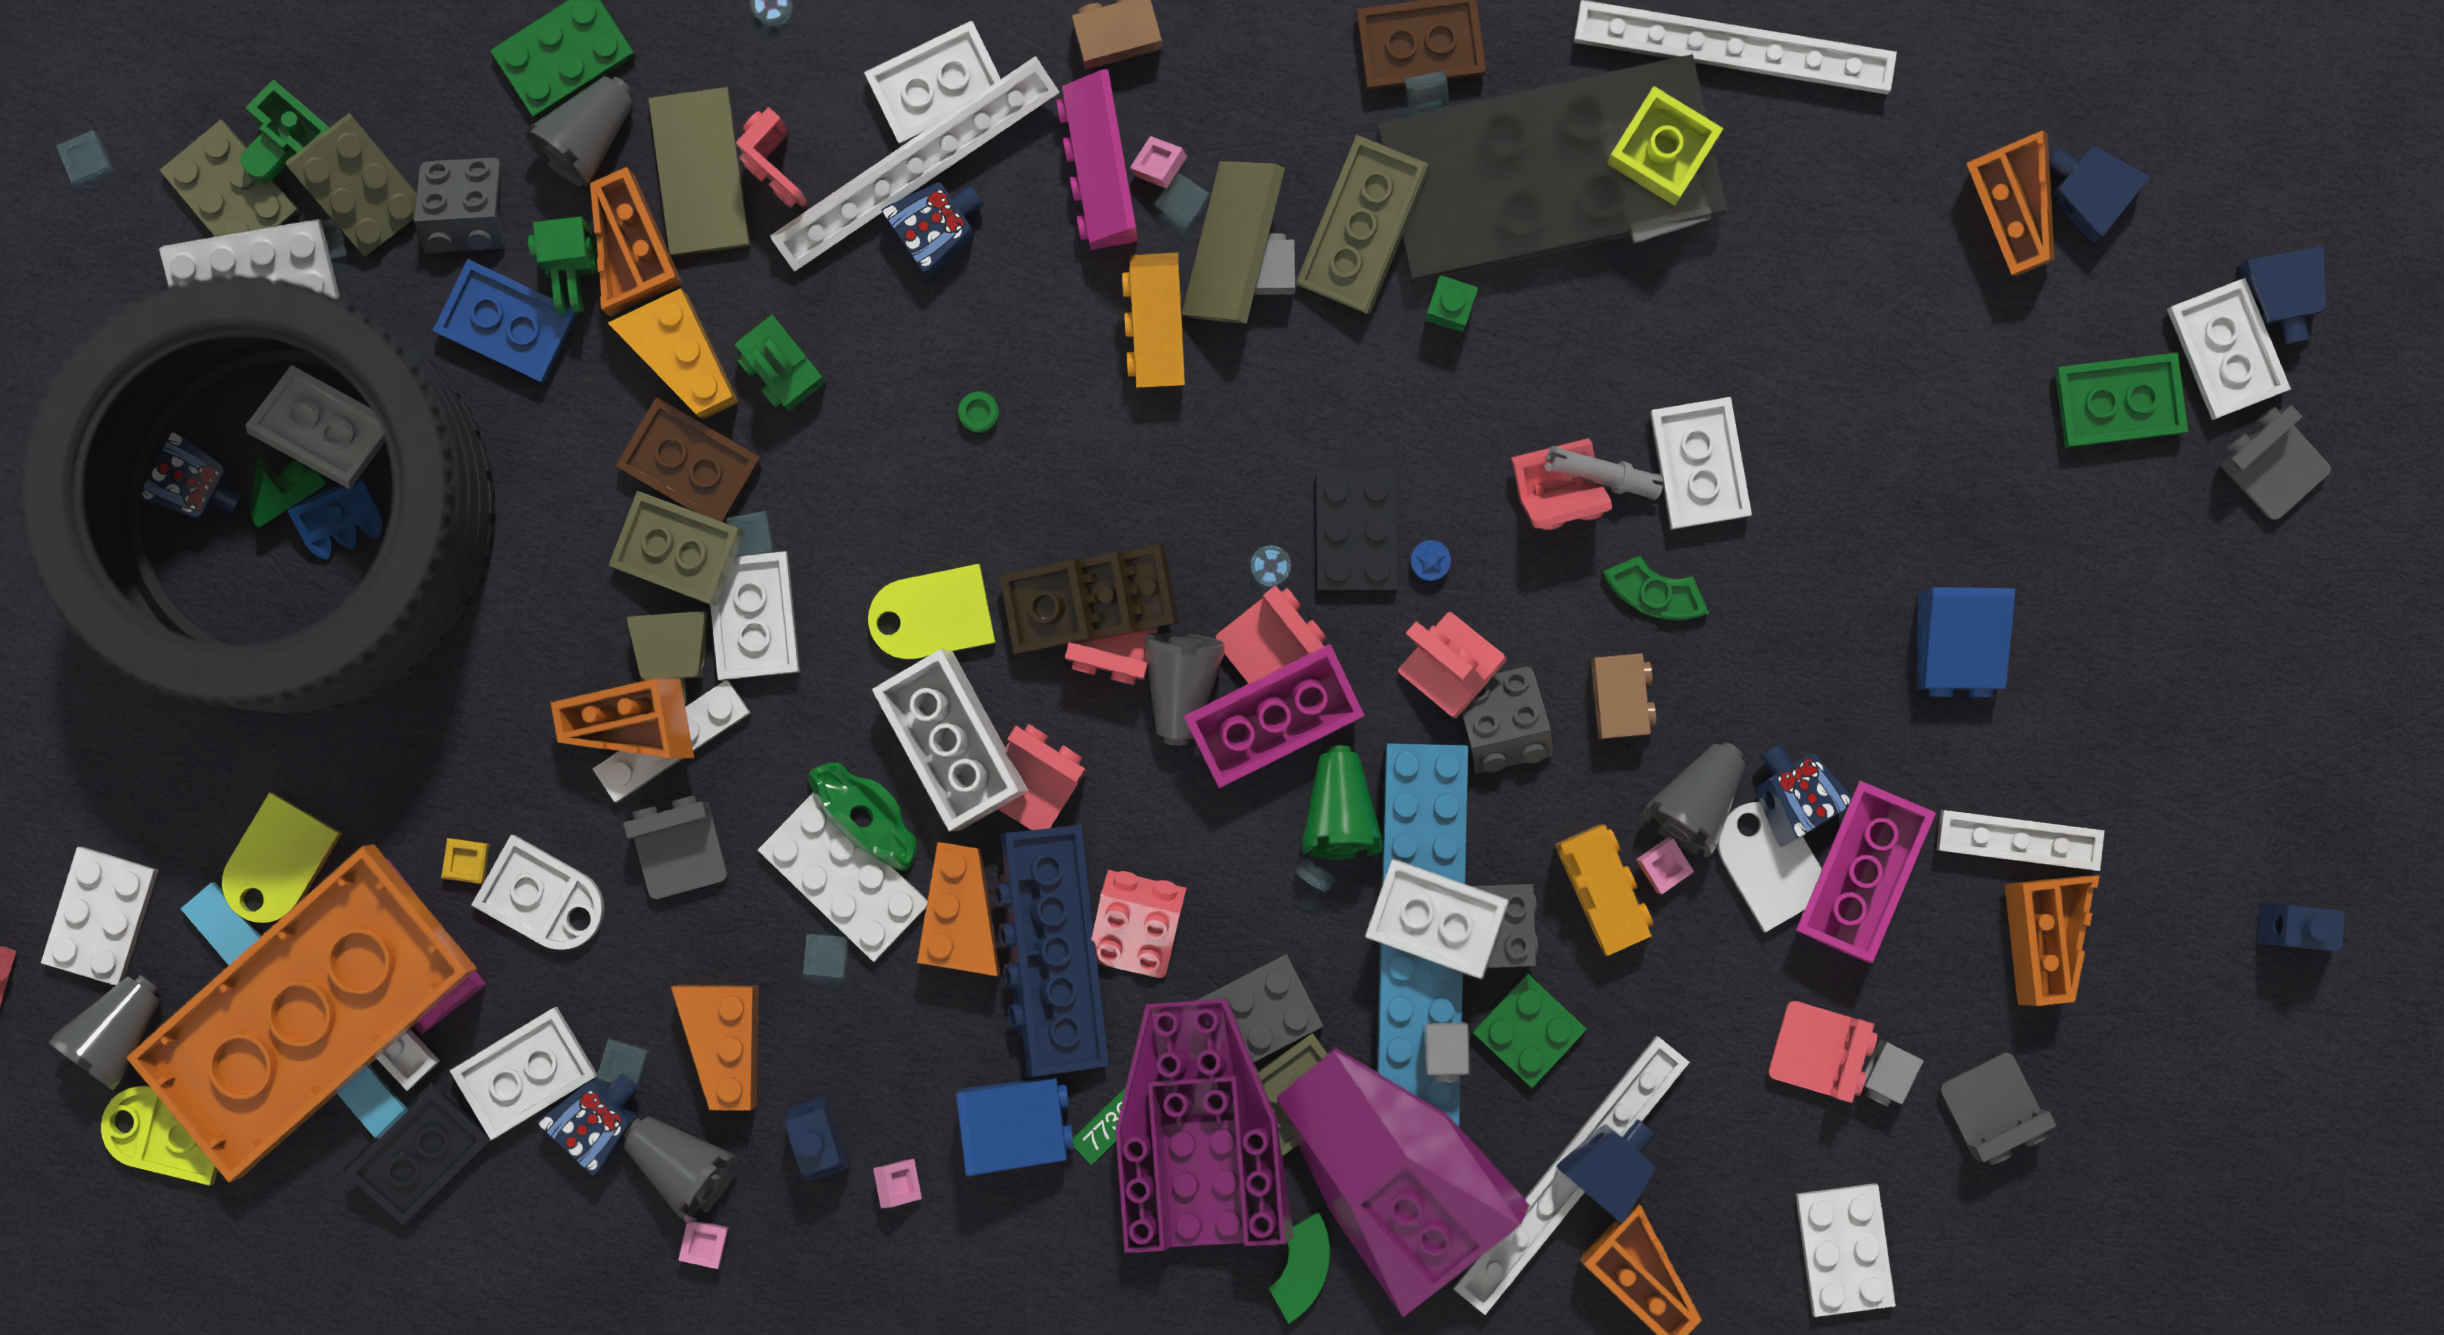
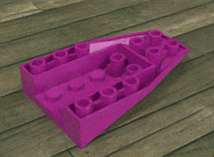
[1116,999,1294,1253]
[1276,1048,1530,1317]

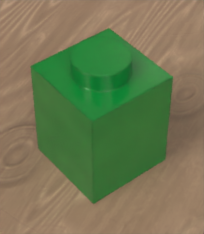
[1425,275,1478,333]

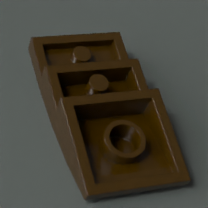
[1000,544,1179,655]

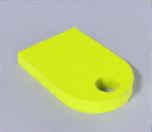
[868,564,996,660]
[222,793,342,923]
[101,1085,218,1185]

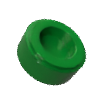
[958,392,999,433]

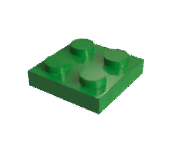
[1472,973,1587,1088]

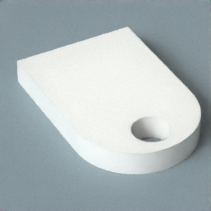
[1717,802,1822,932]
[472,835,604,950]

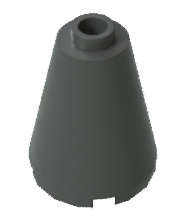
[524,77,634,187]
[1144,632,1225,745]
[1643,742,1746,857]
[48,975,161,1090]
[624,1117,738,1224]

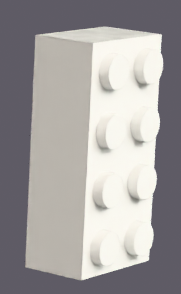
[872,649,1029,831]

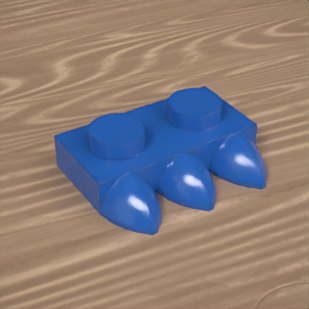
[288,475,382,560]

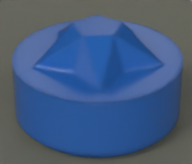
[1410,540,1451,581]

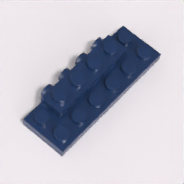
[994,825,1109,1077]

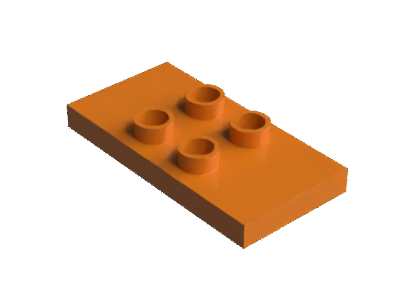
[126,844,477,1182]

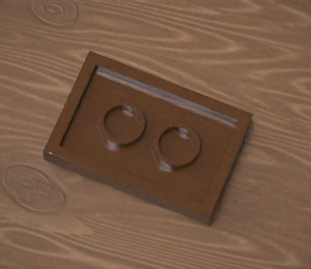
[1356,0,1486,90]
[616,397,762,523]

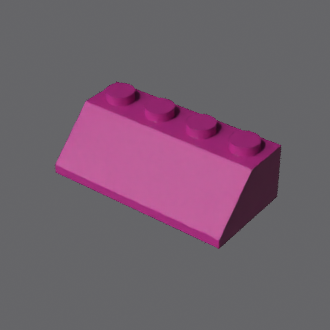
[1056,69,1138,250]
[1184,644,1364,788]
[1796,781,1936,963]

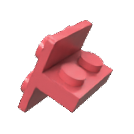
[1398,612,1507,718]

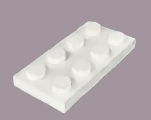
[159,219,340,299]
[758,792,928,962]

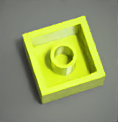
[1607,86,1723,206]

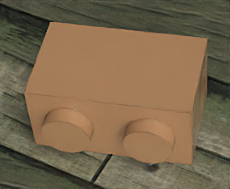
[1072,0,1162,70]
[1591,653,1656,740]

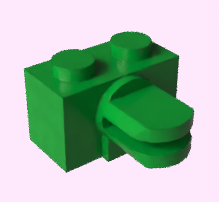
[240,79,330,184]
[528,217,599,315]
[735,315,826,411]

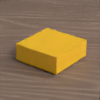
[441,838,490,884]

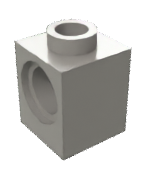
[1255,233,1295,295]
[1424,1022,1469,1082]
[1864,1040,1923,1107]

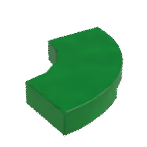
[1602,556,1709,621]
[1269,1211,1330,1324]

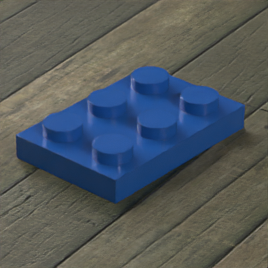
[433,259,578,384]

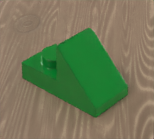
[248,455,326,528]

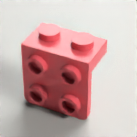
[736,107,809,209]
[1511,438,1612,530]
[1216,585,1327,684]
[1065,628,1158,685]
[998,724,1087,830]
[1091,870,1186,978]
[1768,1001,1877,1103]

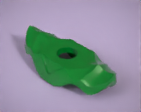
[807,762,916,871]

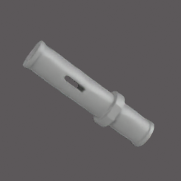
[1545,446,1663,500]

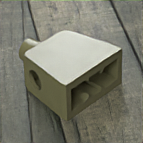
[627,611,710,703]

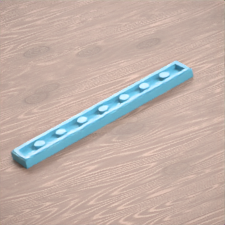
[181,882,406,1138]

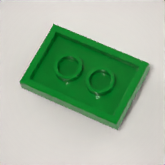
[490,0,636,120]
[2055,353,2188,448]

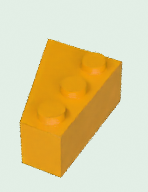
[1122,253,1185,388]
[608,288,739,420]
[1554,825,1654,956]

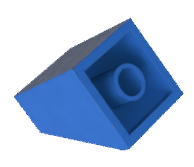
[1917,587,2015,698]
[956,1076,1074,1176]

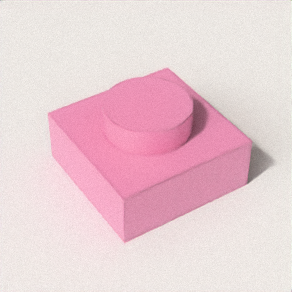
[1130,136,1187,189]
[1636,837,1694,894]
[873,1159,922,1208]
[679,1220,729,1269]

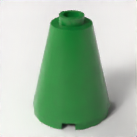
[1302,745,1383,859]

